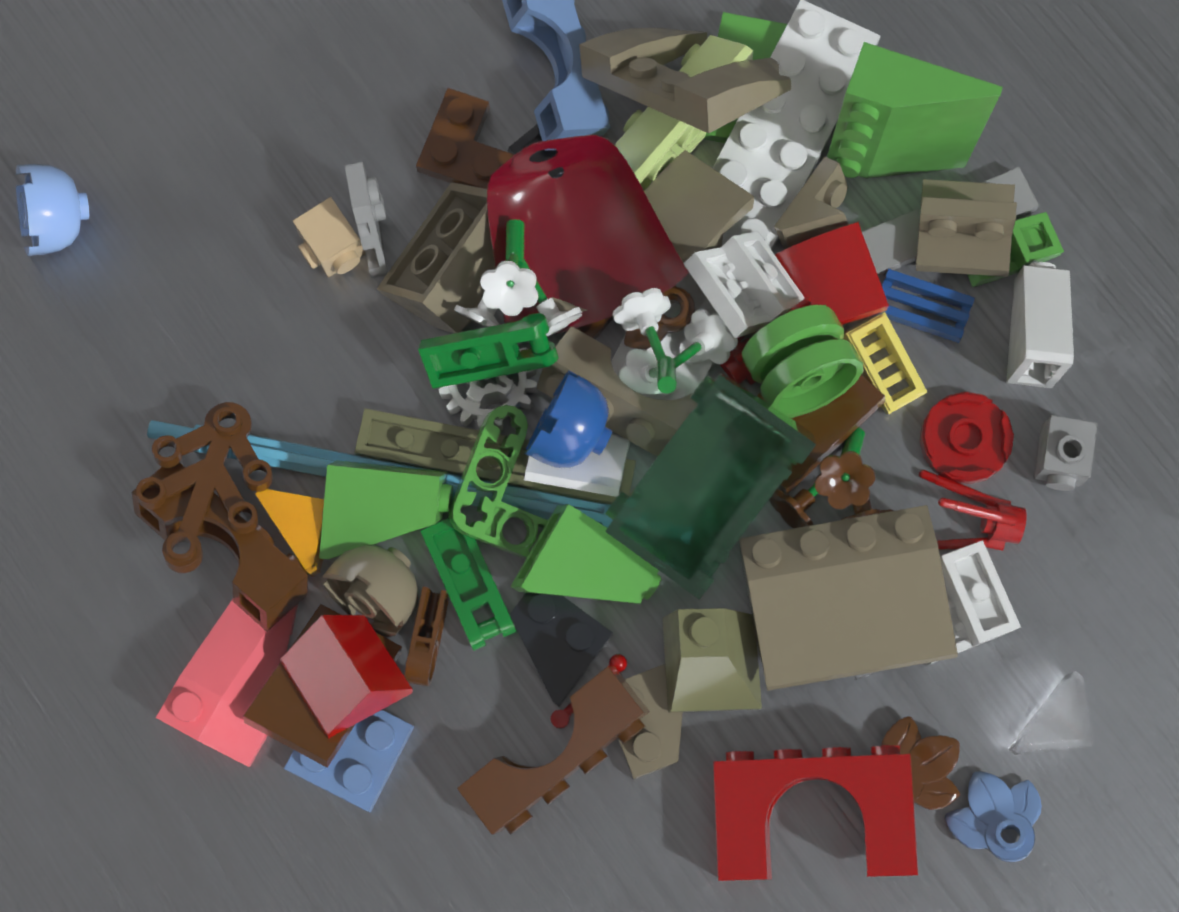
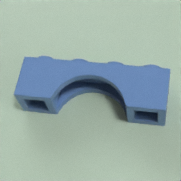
[502,0,611,151]

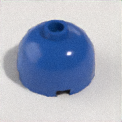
[525,370,613,468]

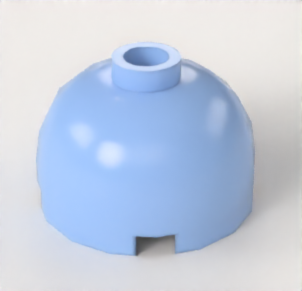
[16,164,89,256]

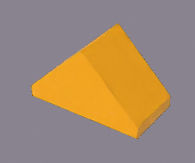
[255,489,324,577]

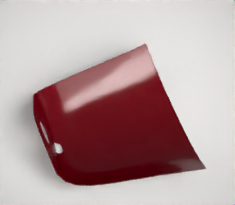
[487,135,688,334]

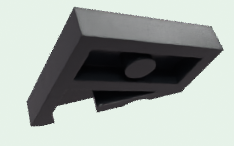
[509,592,613,707]

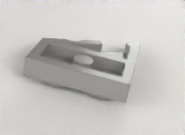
[344,162,388,278]

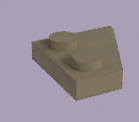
[618,664,683,780]

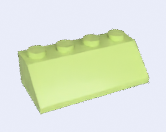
[615,35,753,191]

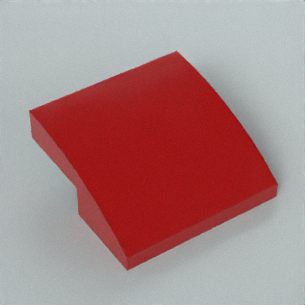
[774,222,889,325]

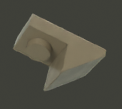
[774,157,849,250]

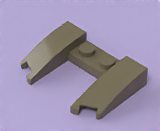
[579,28,791,134]

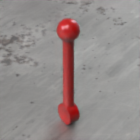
[550,654,627,729]

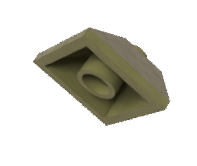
[662,608,762,713]

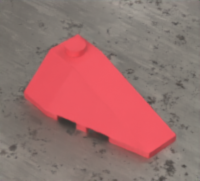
[156,599,298,767]

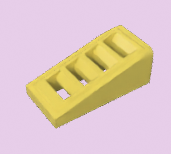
[843,312,927,415]

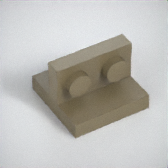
[916,179,1017,277]

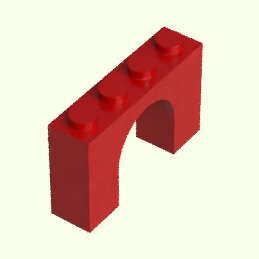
[713,745,919,881]

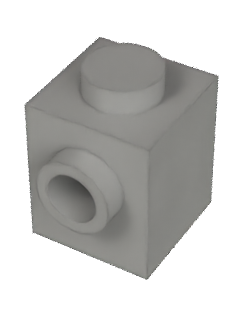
[1034,415,1098,491]

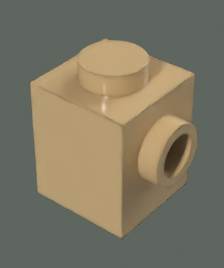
[293,197,366,278]

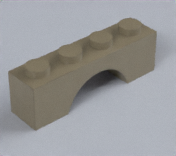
[536,326,732,478]

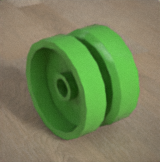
[742,305,863,418]

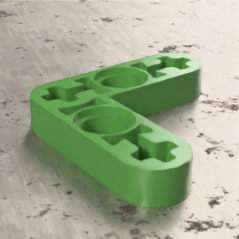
[449,405,548,559]

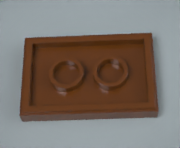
[723,375,885,495]
[243,604,402,768]

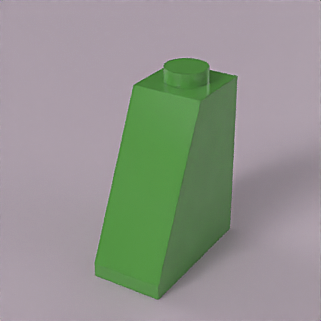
[319,460,453,559]
[510,504,663,604]

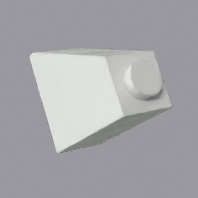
[1006,262,1074,388]

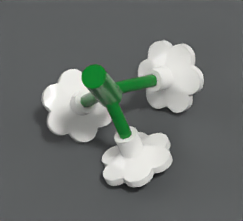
[454,219,582,337]
[612,288,738,400]

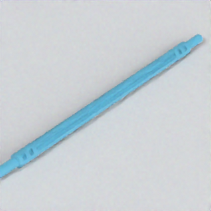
[147,420,692,543]

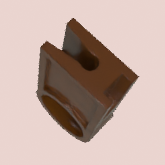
[405,586,450,687]

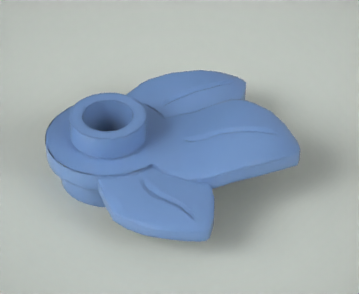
[945,771,1042,862]

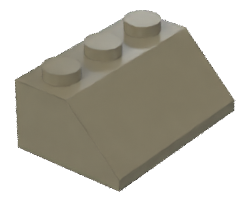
[377,182,496,333]

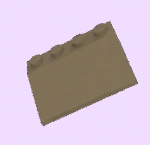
[739,505,958,691]

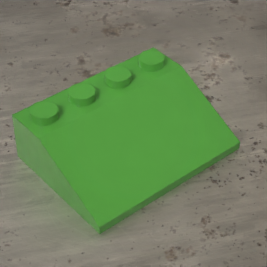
[827,42,1003,179]

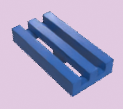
[875,269,975,343]

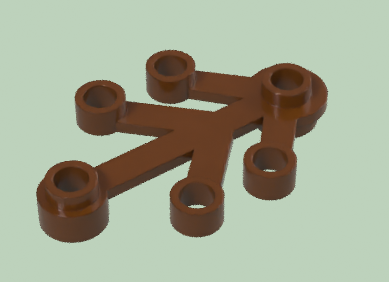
[136,402,273,573]

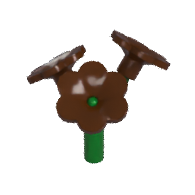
[769,427,894,529]

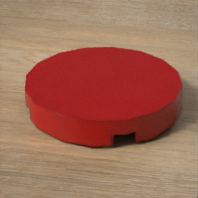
[919,392,1014,485]

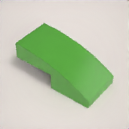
[967,212,1064,287]

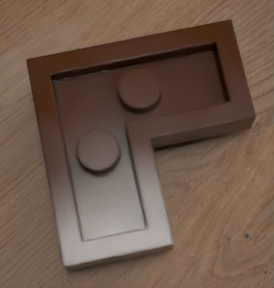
[416,88,515,189]

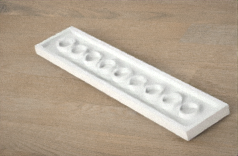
[611,0,881,400]

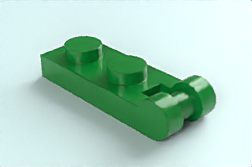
[418,313,559,389]
[420,512,517,651]

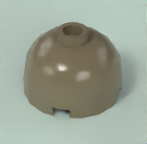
[323,545,419,637]

